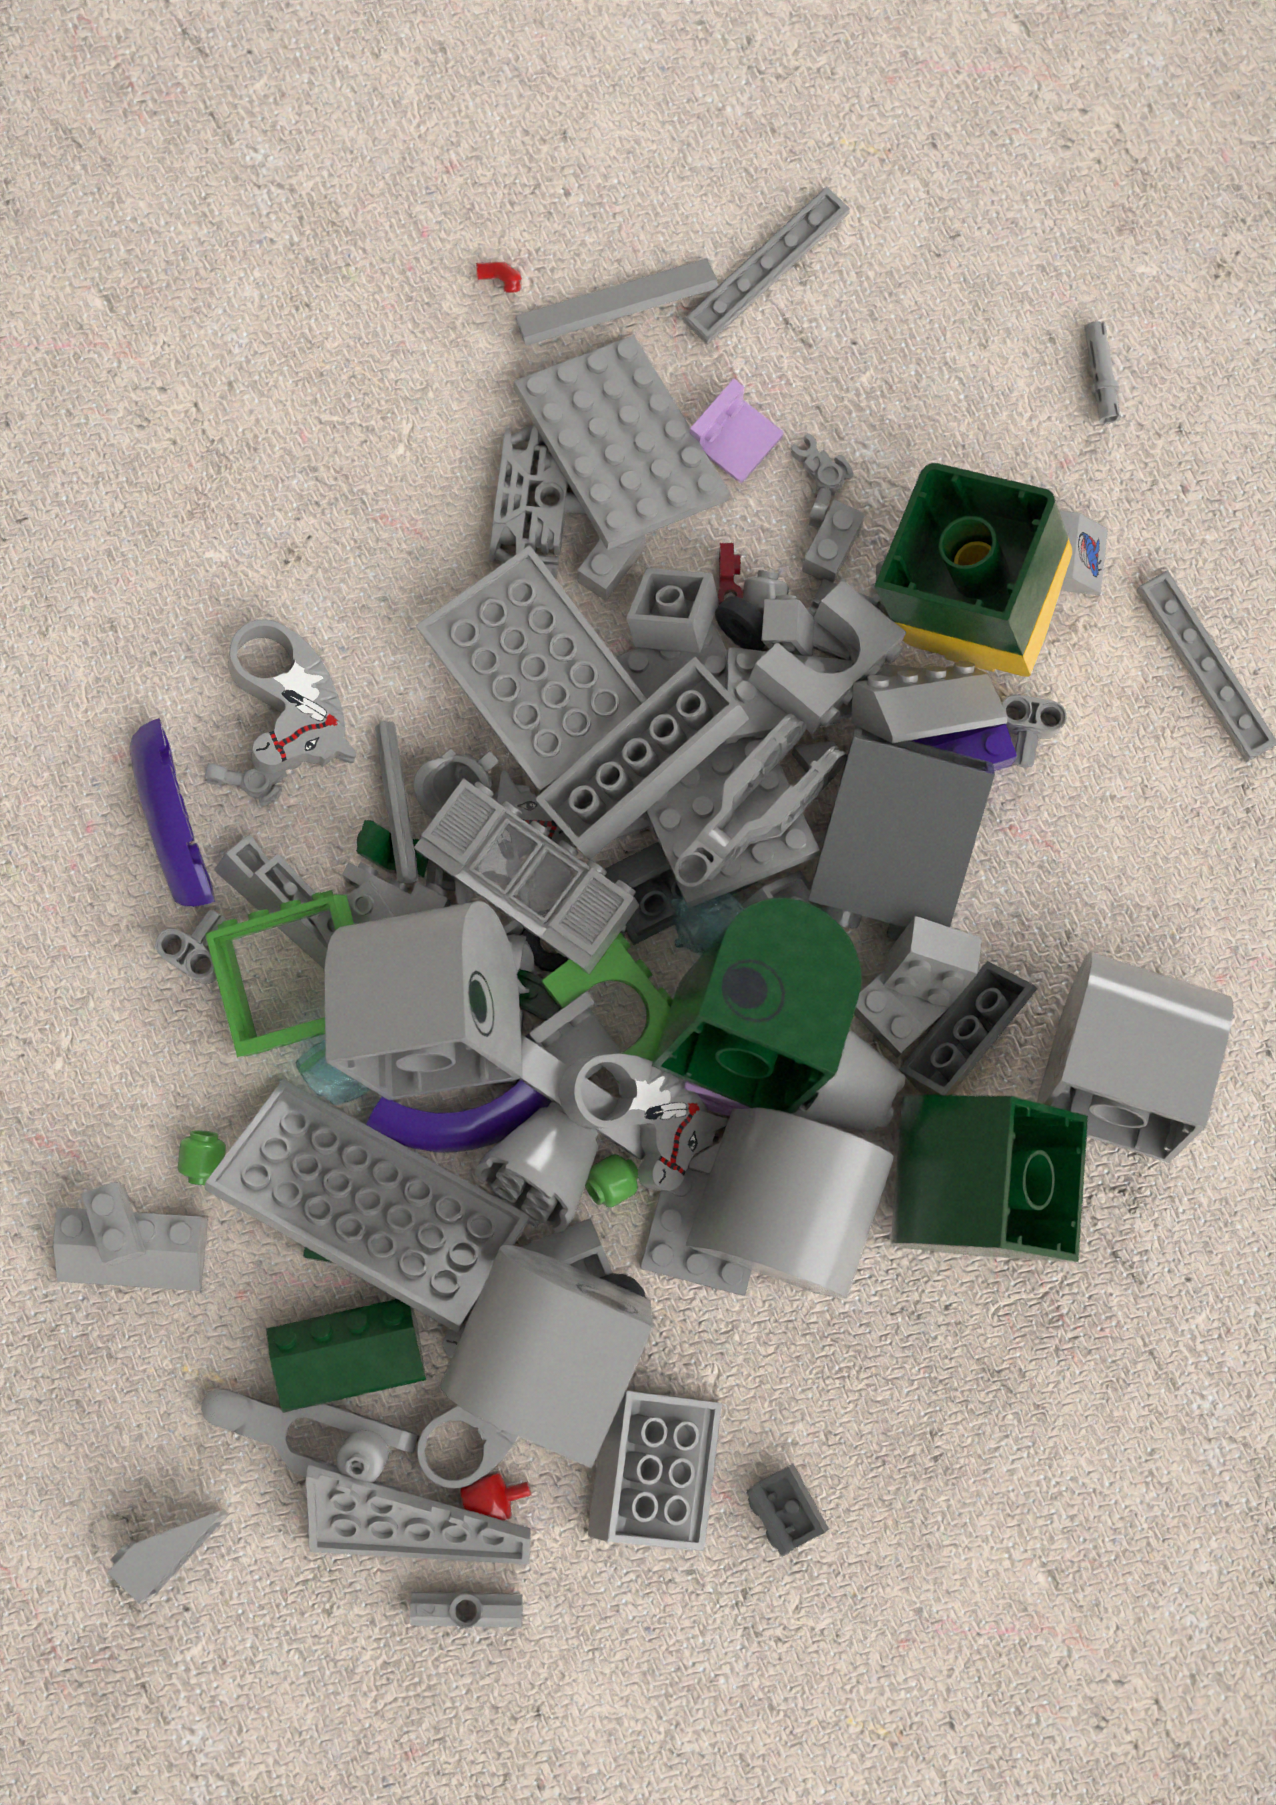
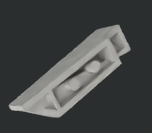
[215,834,328,970]

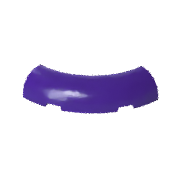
[129,718,215,907]
[366,1080,552,1153]

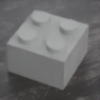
[626,568,719,653]
[883,916,982,1007]

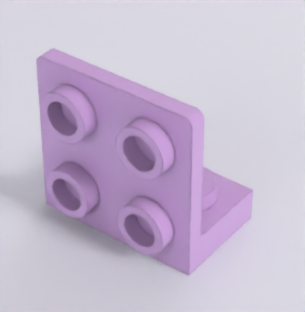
[690,379,783,483]

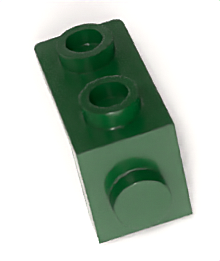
[356,820,429,878]

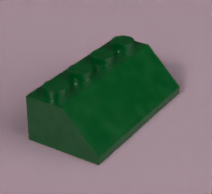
[266,1299,426,1413]

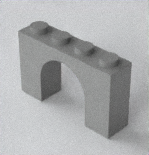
[748,580,906,734]

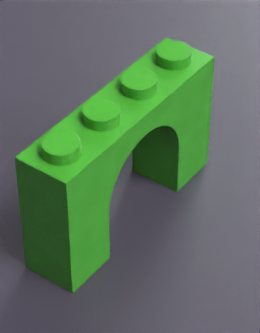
[540,933,673,1084]

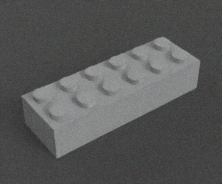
[535,657,749,860]

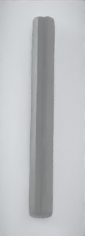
[375,721,418,884]

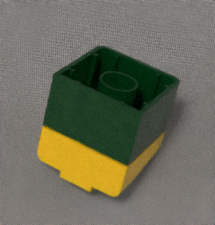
[874,463,1072,677]

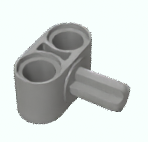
[1002,695,1067,768]
[155,910,226,984]

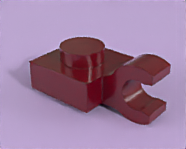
[717,543,743,605]

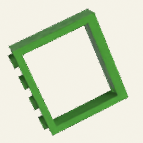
[205,890,354,1057]

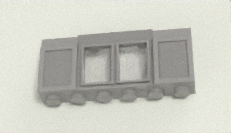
[414,778,639,974]

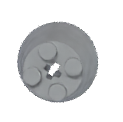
[791,1029,905,1132]
[475,1102,598,1232]

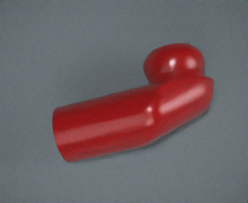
[476,262,522,293]

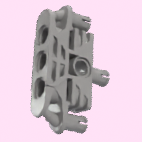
[489,425,587,579]

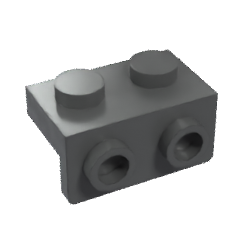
[746,1464,829,1557]

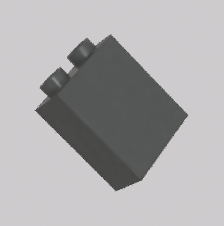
[808,726,995,940]

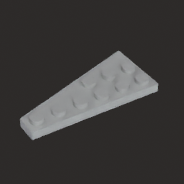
[725,647,926,744]
[306,1465,531,1564]

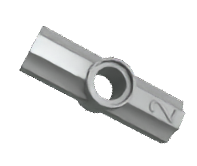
[410,1591,523,1629]

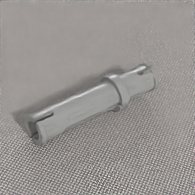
[1084,321,1121,424]

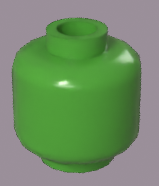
[177,1130,226,1185]
[585,1154,639,1207]

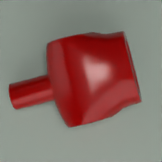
[460,1473,532,1521]

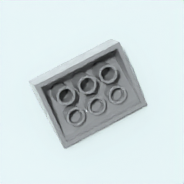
[588,1390,722,1551]

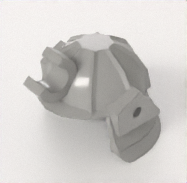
[414,749,499,820]

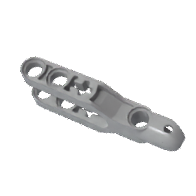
[675,713,848,892]
[201,1389,419,1491]

